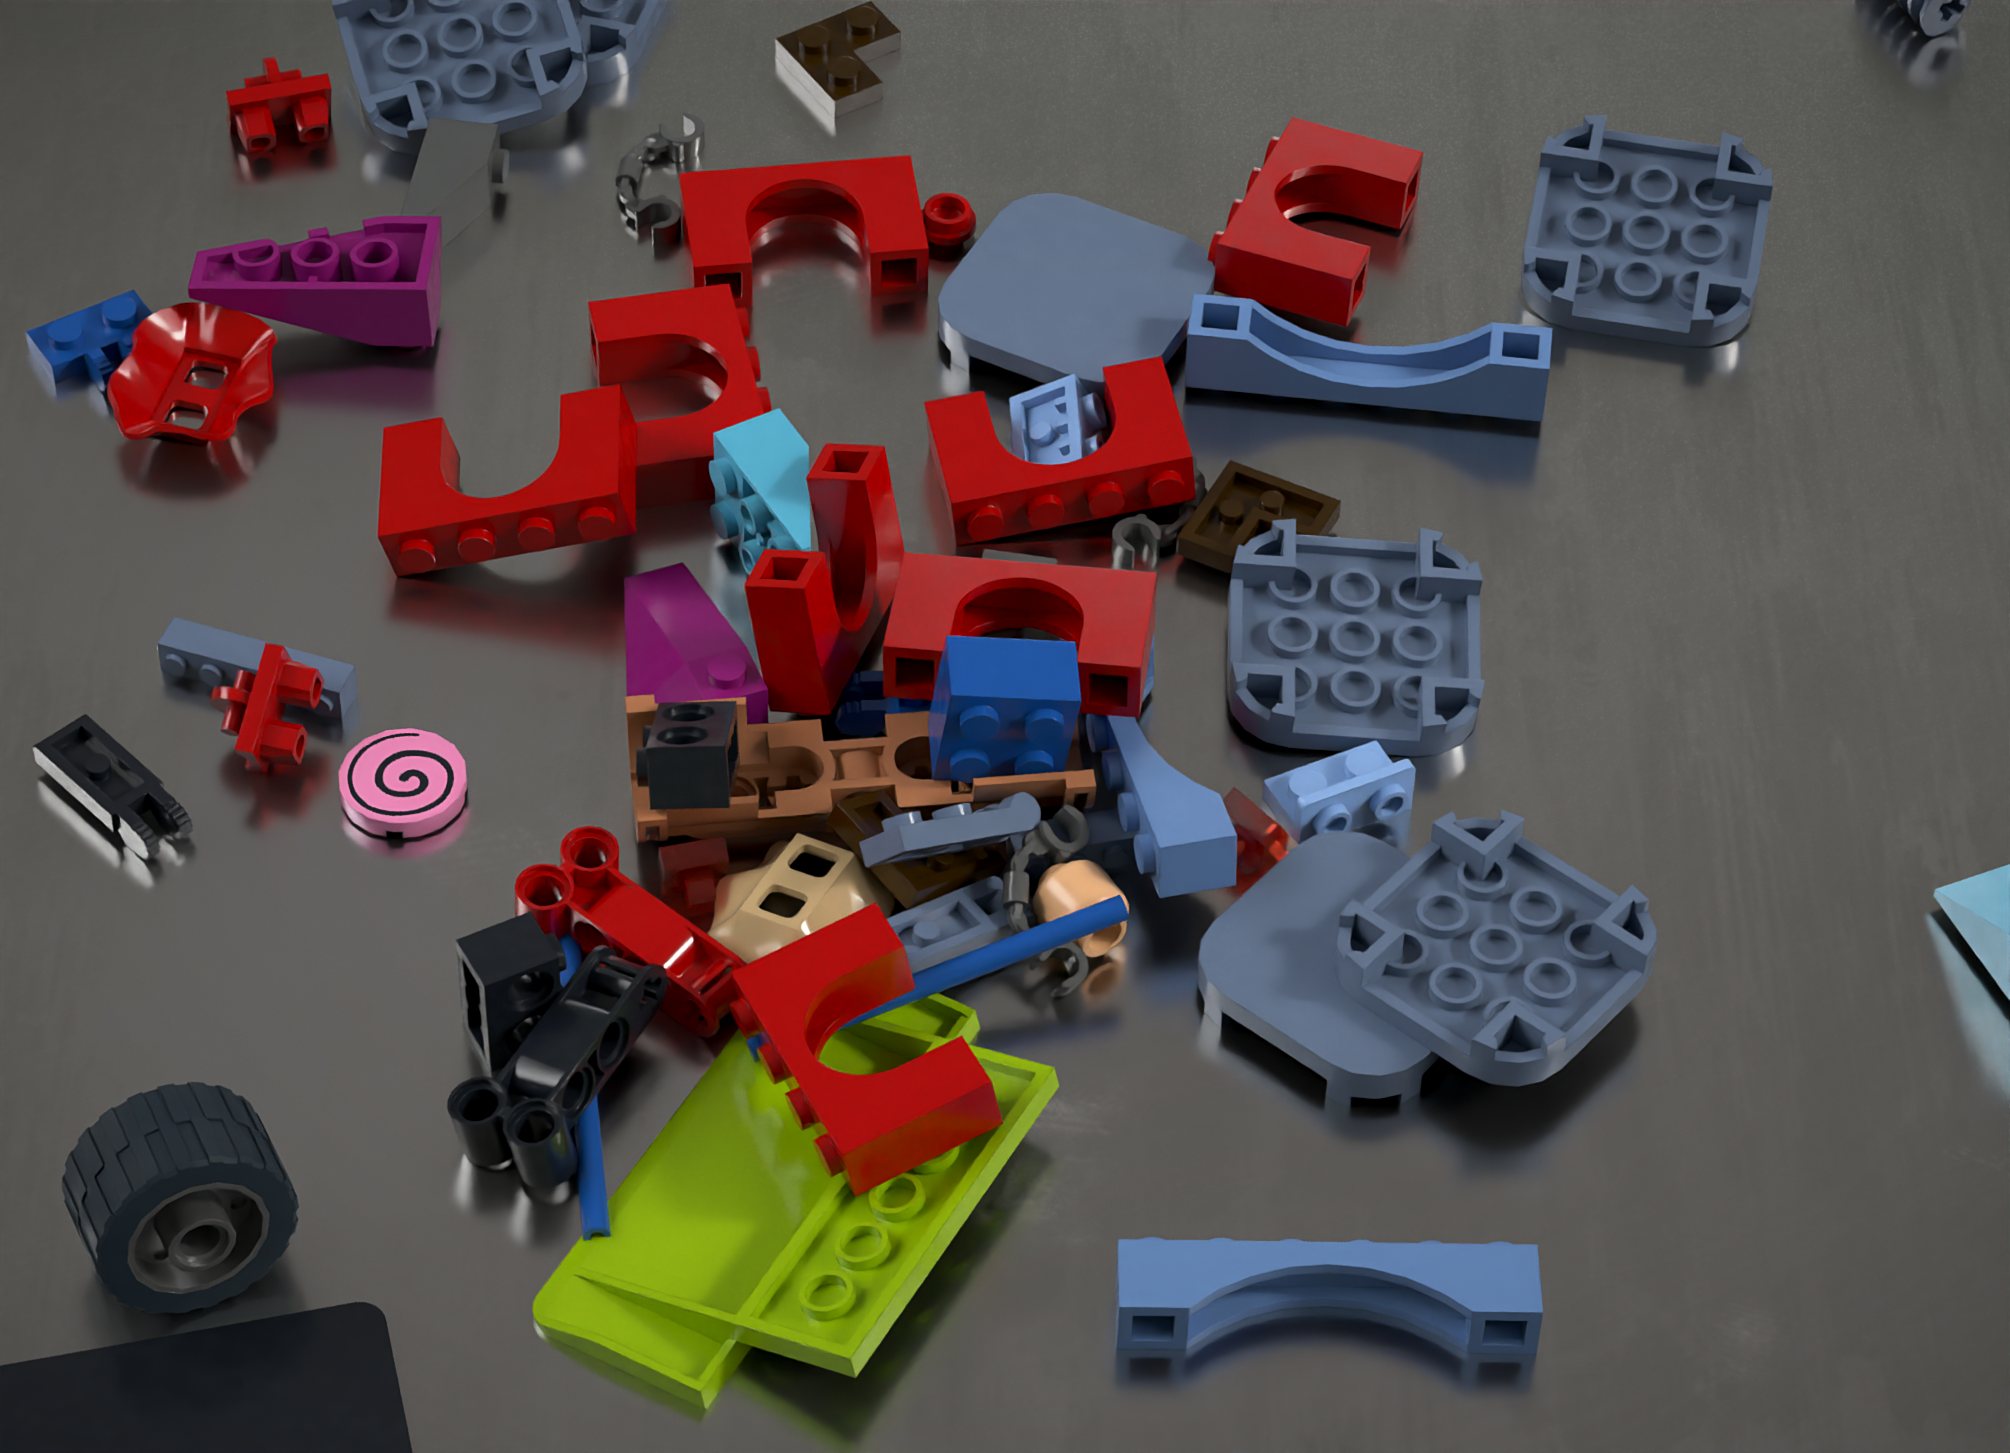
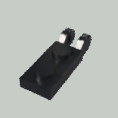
[33,714,193,860]

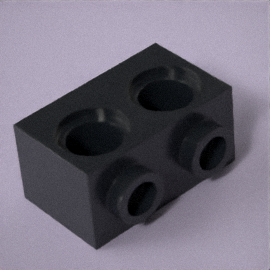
[636,701,740,810]
[456,912,567,1072]

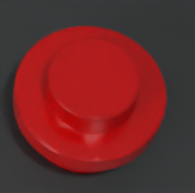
[921,193,976,246]

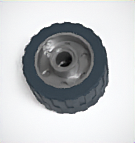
[62,1082,299,1314]

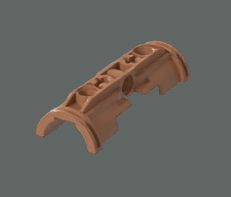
[625,694,1096,843]

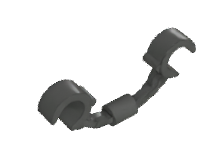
[615,112,705,245]
[1112,455,1208,568]
[1002,804,1090,997]

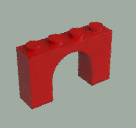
[1208,117,1424,327]
[679,155,929,307]
[588,283,772,510]
[924,356,1196,546]
[377,384,637,577]
[743,443,905,716]
[883,552,1157,718]
[730,902,1003,1197]

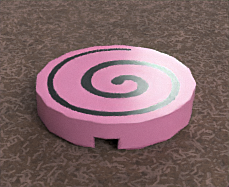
[338,728,467,838]

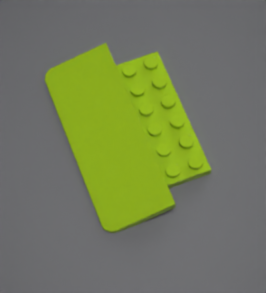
[532,993,1059,1410]

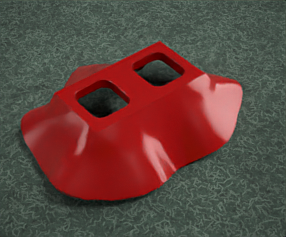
[107,302,278,446]

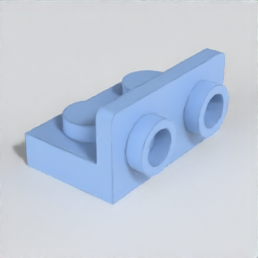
[1009,374,1108,465]
[1262,740,1416,846]

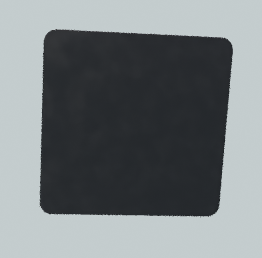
[0,1302,413,1453]

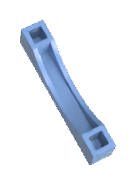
[1184,293,1553,422]
[1056,635,1237,898]
[1115,1237,1543,1354]

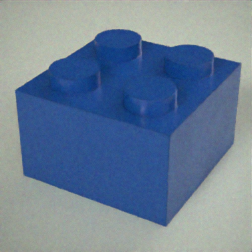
[928,635,1081,783]

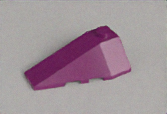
[188,216,442,348]
[624,562,769,725]

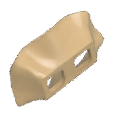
[707,833,895,971]

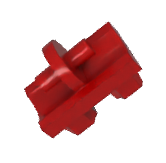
[226,57,332,154]
[210,643,324,775]

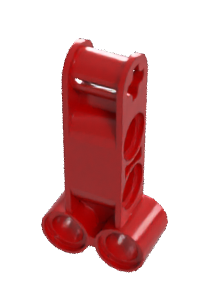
[515,826,747,1038]

